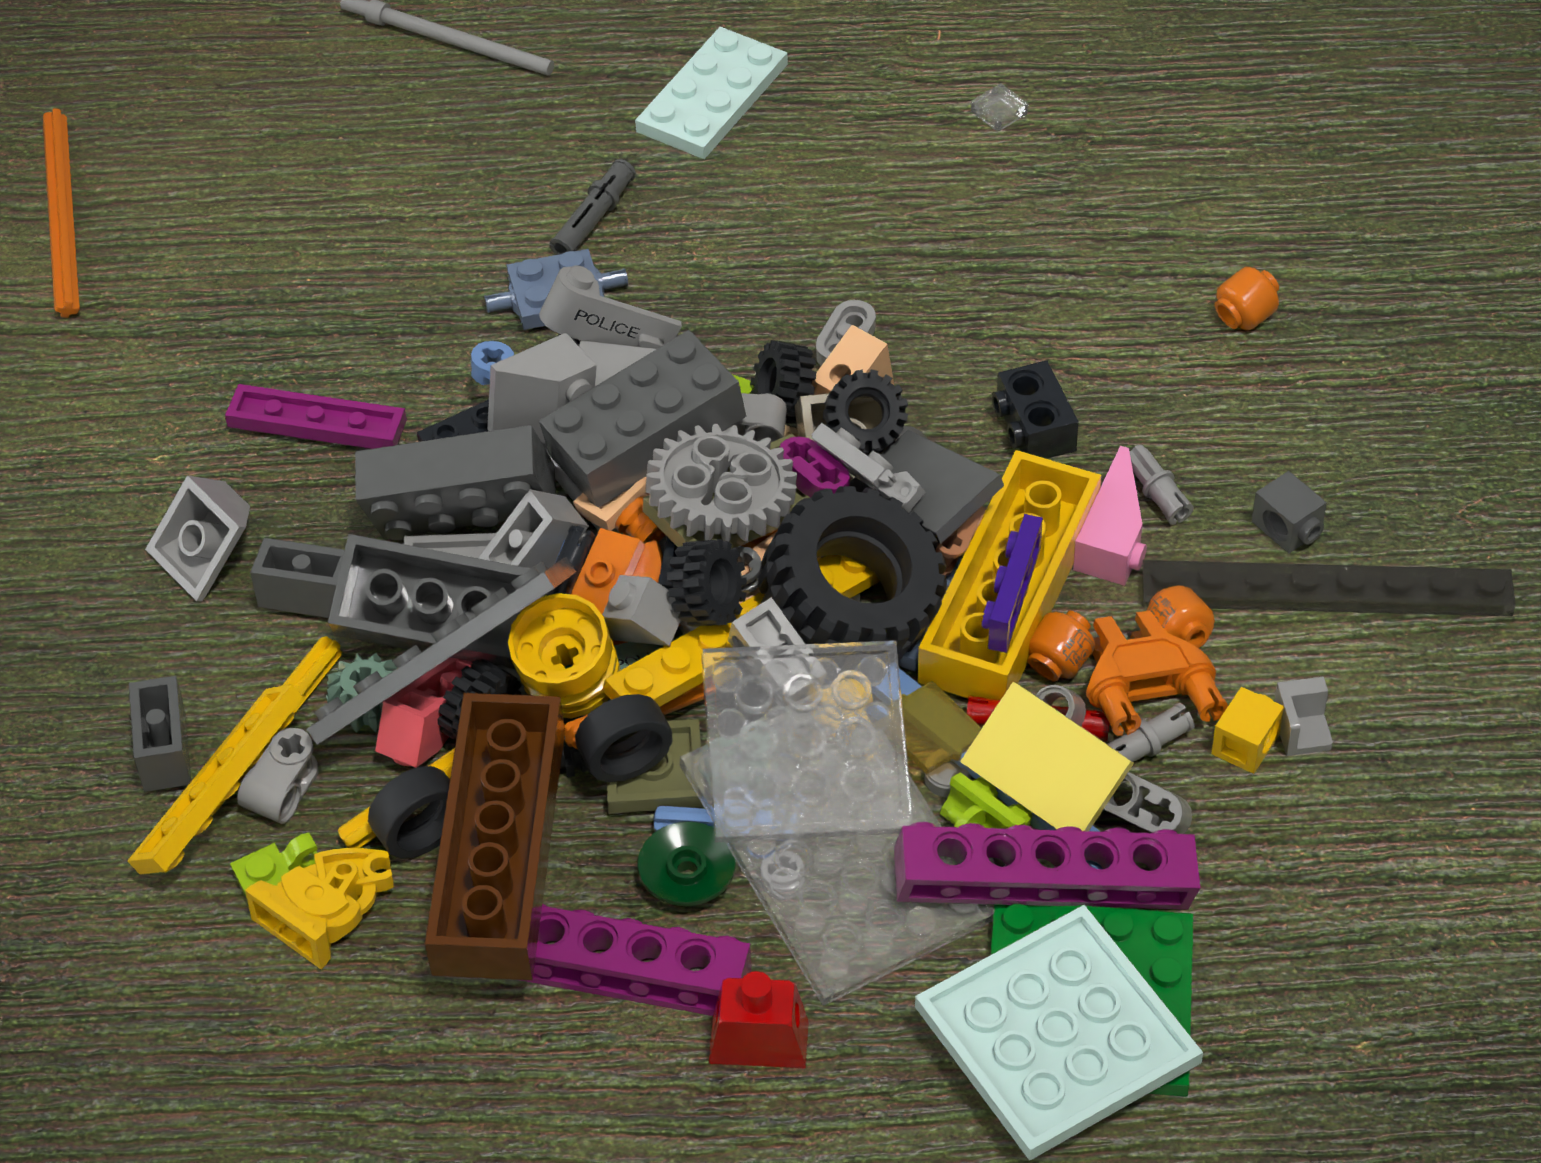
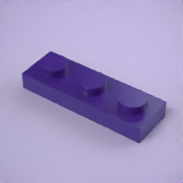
[982,514,1043,653]

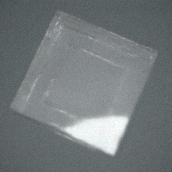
[971,83,1028,132]

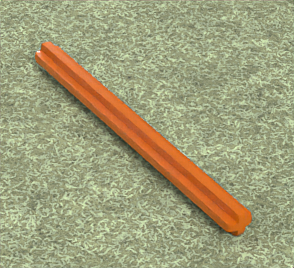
[43,108,80,318]

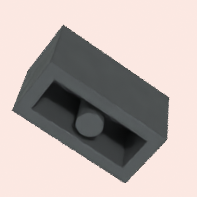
[250,538,345,618]
[129,676,191,792]

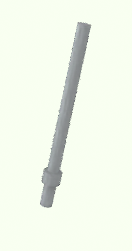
[340,0,554,76]

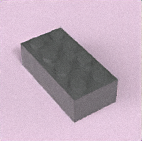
[539,330,747,507]
[355,425,556,540]
[328,534,531,669]

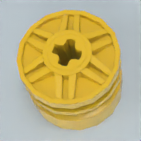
[508,593,621,718]

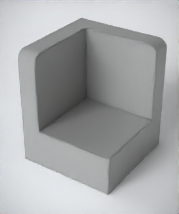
[1274,676,1333,756]

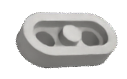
[816,300,876,366]

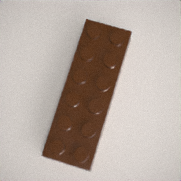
[425,693,565,980]

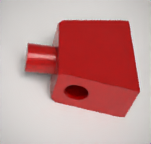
[709,971,809,1068]

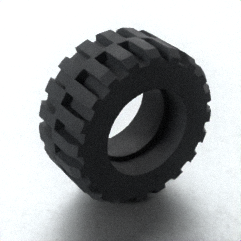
[758,486,947,672]

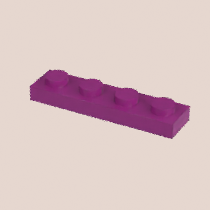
[225,384,407,449]

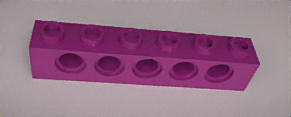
[894,822,1201,910]
[520,904,752,1016]

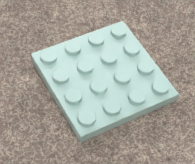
[915,905,1203,1161]

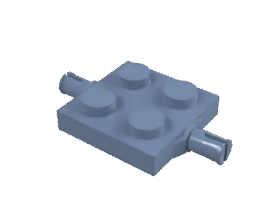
[484,249,628,330]

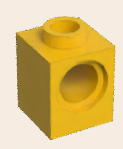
[1211,687,1284,774]

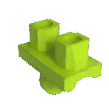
[940,772,1033,829]

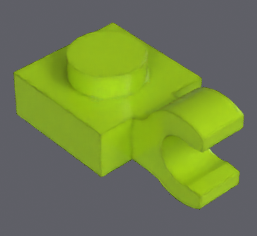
[230,833,318,899]

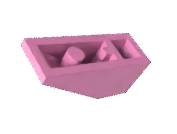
[1073,445,1147,586]

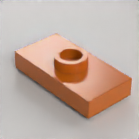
[571,528,645,614]

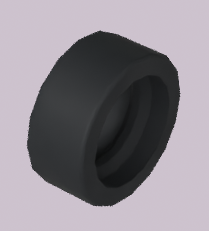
[575,694,673,782]
[368,766,450,859]

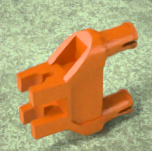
[1086,610,1228,736]

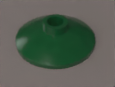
[638,821,736,906]

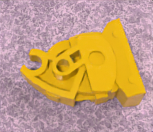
[245,848,394,970]

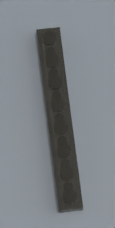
[1142,560,1516,617]

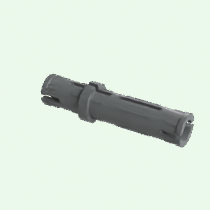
[549,159,636,255]

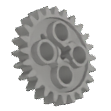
[646,424,797,542]

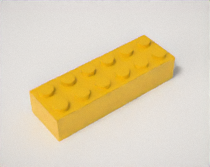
[918,450,1101,700]

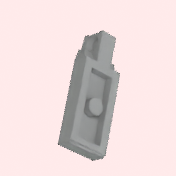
[811,423,926,513]

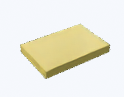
[960,681,1134,831]

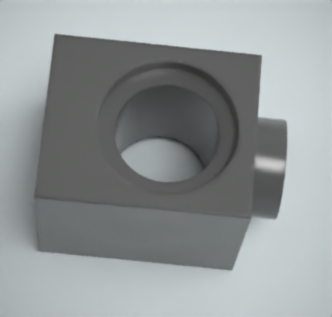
[1252,471,1327,553]

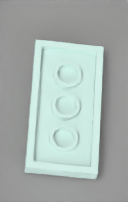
[635,27,788,159]

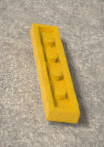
[127,684,304,874]

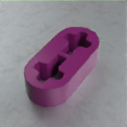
[779,436,850,498]

